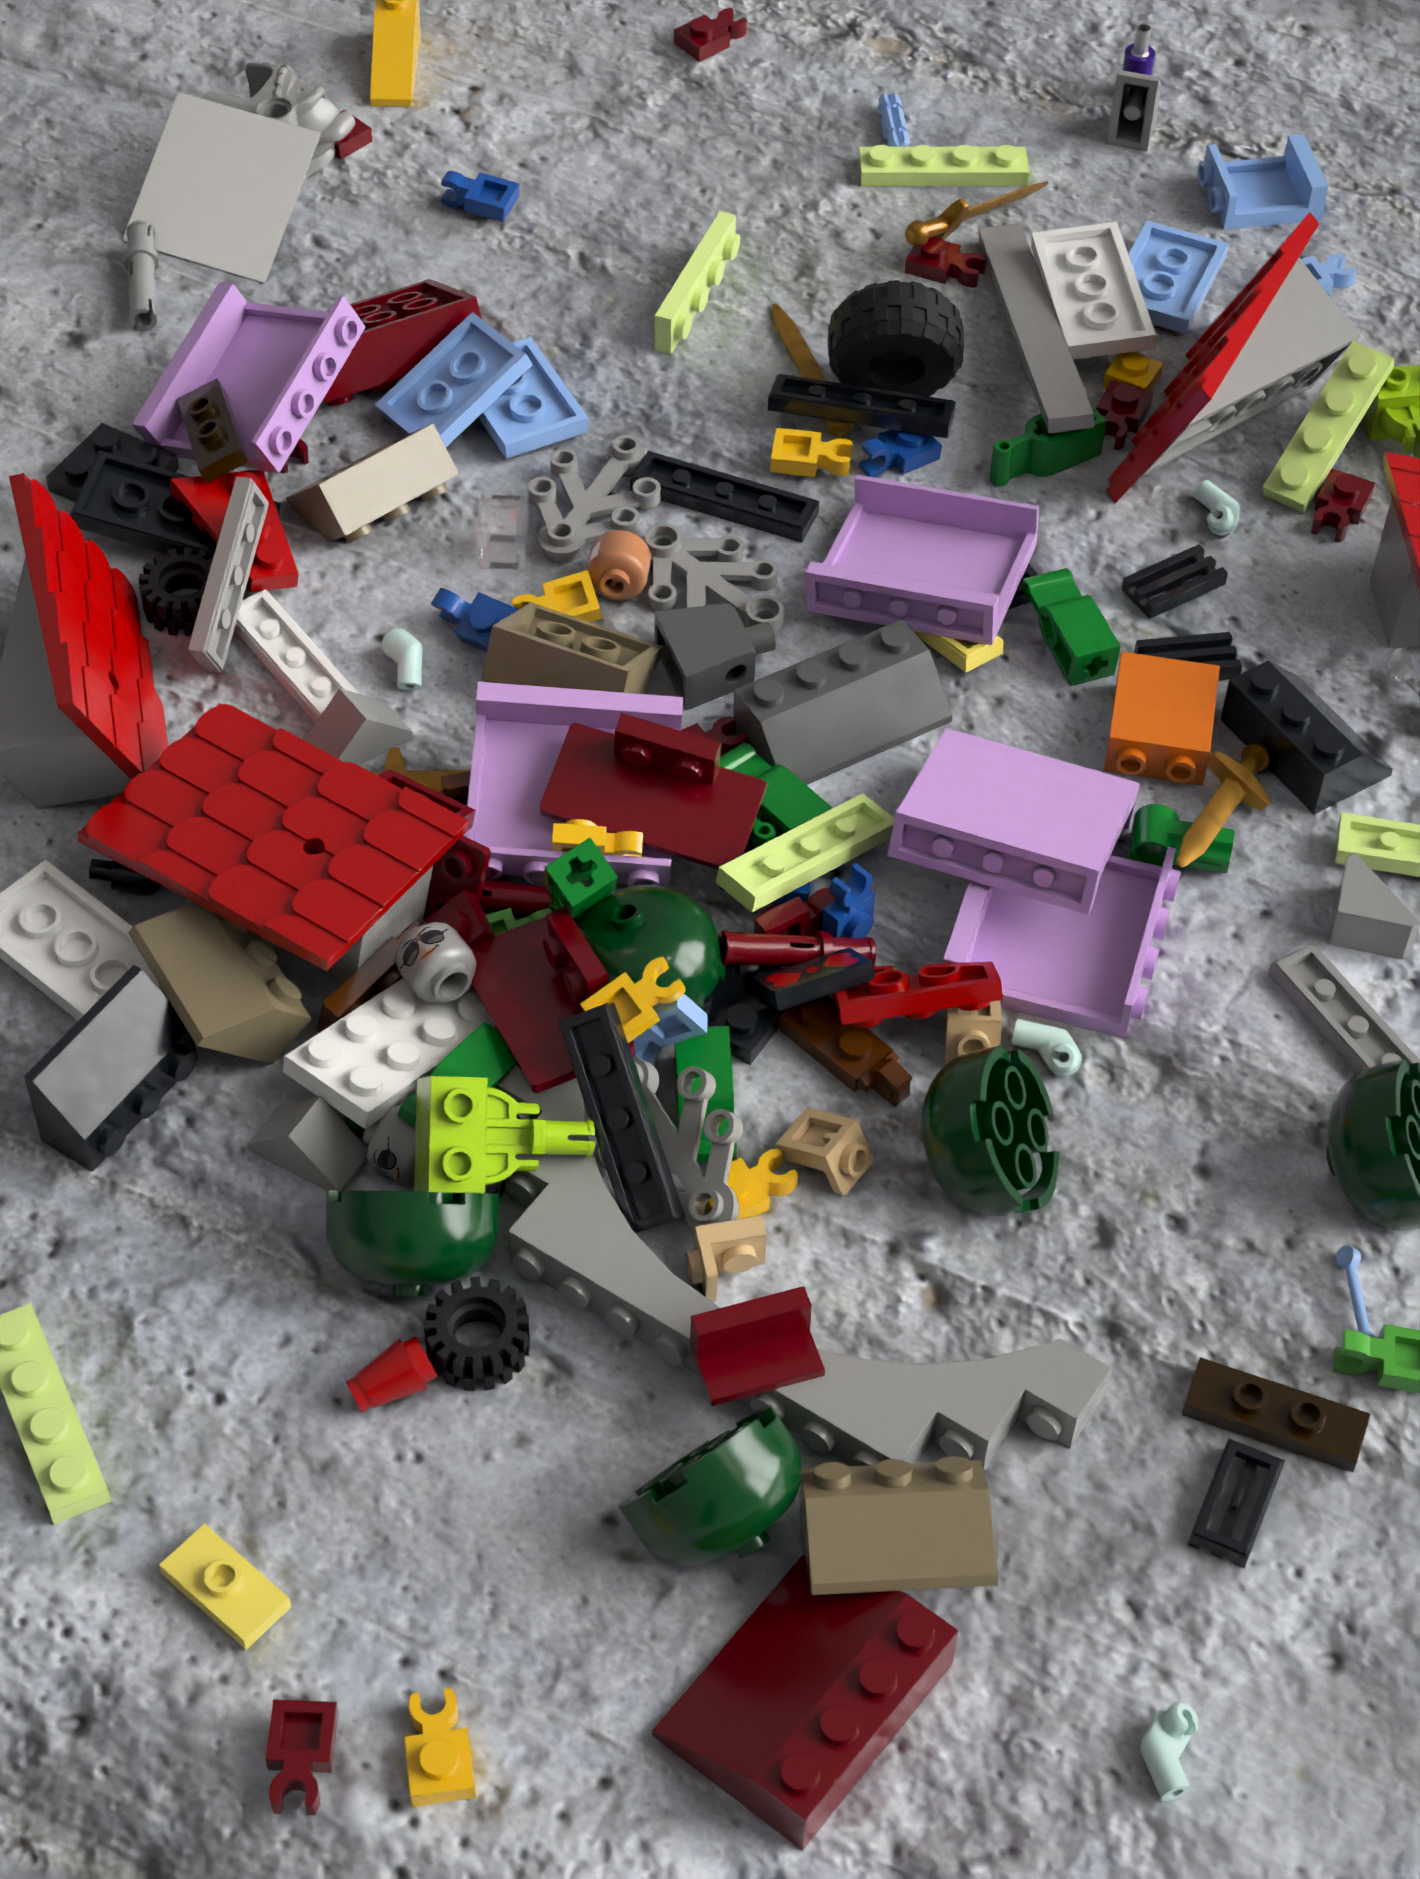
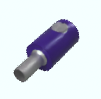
[1122,23,1155,75]

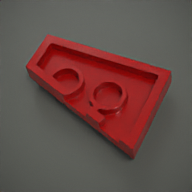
[169,470,299,592]
[832,961,1003,1028]

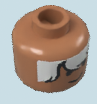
[586,530,651,601]

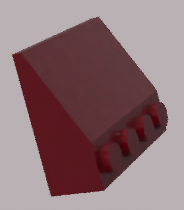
[322,279,482,406]
[652,1554,959,1851]

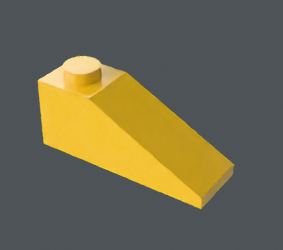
[370,0,421,107]

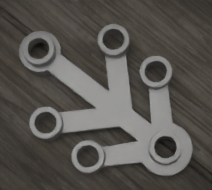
[528,435,661,564]
[641,523,784,636]
[594,1056,743,1231]

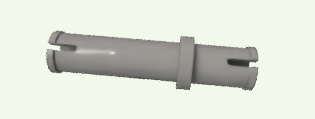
[124,220,159,331]

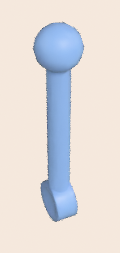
[1336,1245,1377,1338]

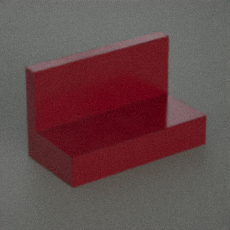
[690,1286,825,1407]

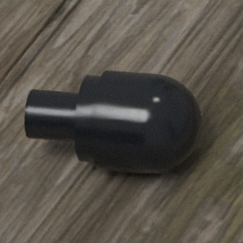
[89,859,161,896]

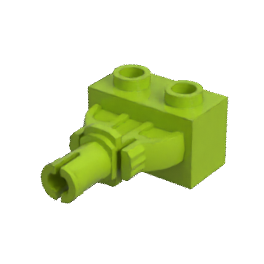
[1361,365,1420,459]
[414,1076,595,1193]

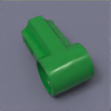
[1128,804,1235,873]

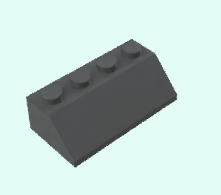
[733,619,953,785]

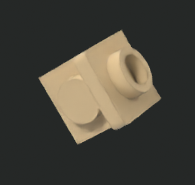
[944,1000,1002,1065]
[775,1107,874,1195]
[685,1215,767,1301]

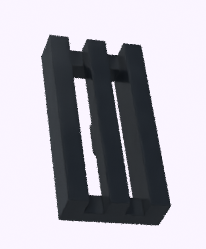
[1121,544,1228,619]
[1134,632,1242,680]
[1187,1438,1285,1568]

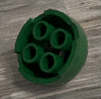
[575,885,726,1011]
[921,1045,1060,1216]
[1326,1059,1420,1231]
[325,1190,499,1297]
[619,1404,802,1566]

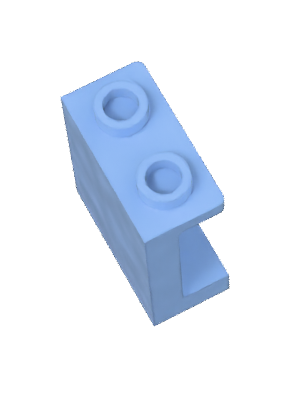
[1198,134,1329,230]

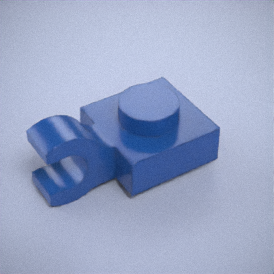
[441,171,519,222]
[859,429,942,477]
[431,587,518,652]

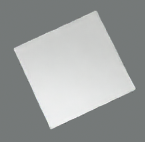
[123,92,321,283]

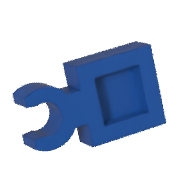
[822,863,875,938]

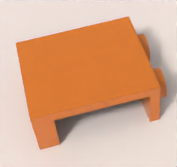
[1103,652,1220,786]

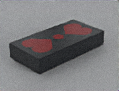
[753,947,875,1011]

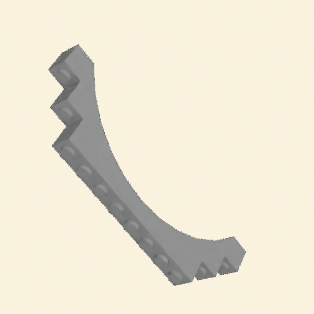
[498,1065,1112,1470]

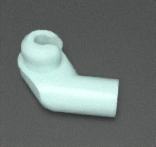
[1194,480,1240,536]
[382,628,423,691]
[1012,1019,1082,1076]
[1140,1702,1198,1801]

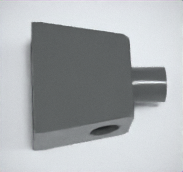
[654,603,776,710]

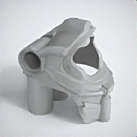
[202,62,355,183]

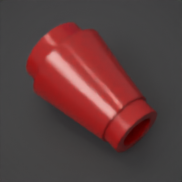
[345,1336,438,1413]

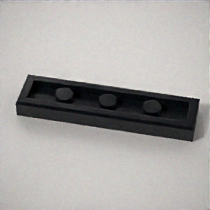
[767,374,956,438]
[630,451,820,543]
[558,1003,685,1234]

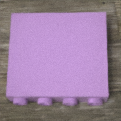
[132,282,366,473]
[805,475,1039,645]
[464,682,683,887]
[887,728,1140,915]
[943,847,1181,1038]

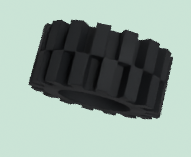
[139,547,214,636]
[424,1277,530,1391]

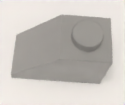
[1107,70,1161,151]

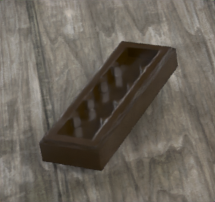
[177,378,248,483]
[1182,1357,1371,1472]

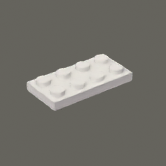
[1031,221,1156,360]
[0,859,169,1021]
[283,978,496,1129]

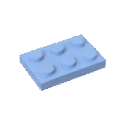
[1128,221,1229,334]
[375,312,533,447]
[478,337,589,459]

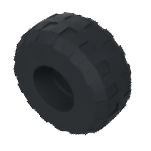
[828,280,964,397]

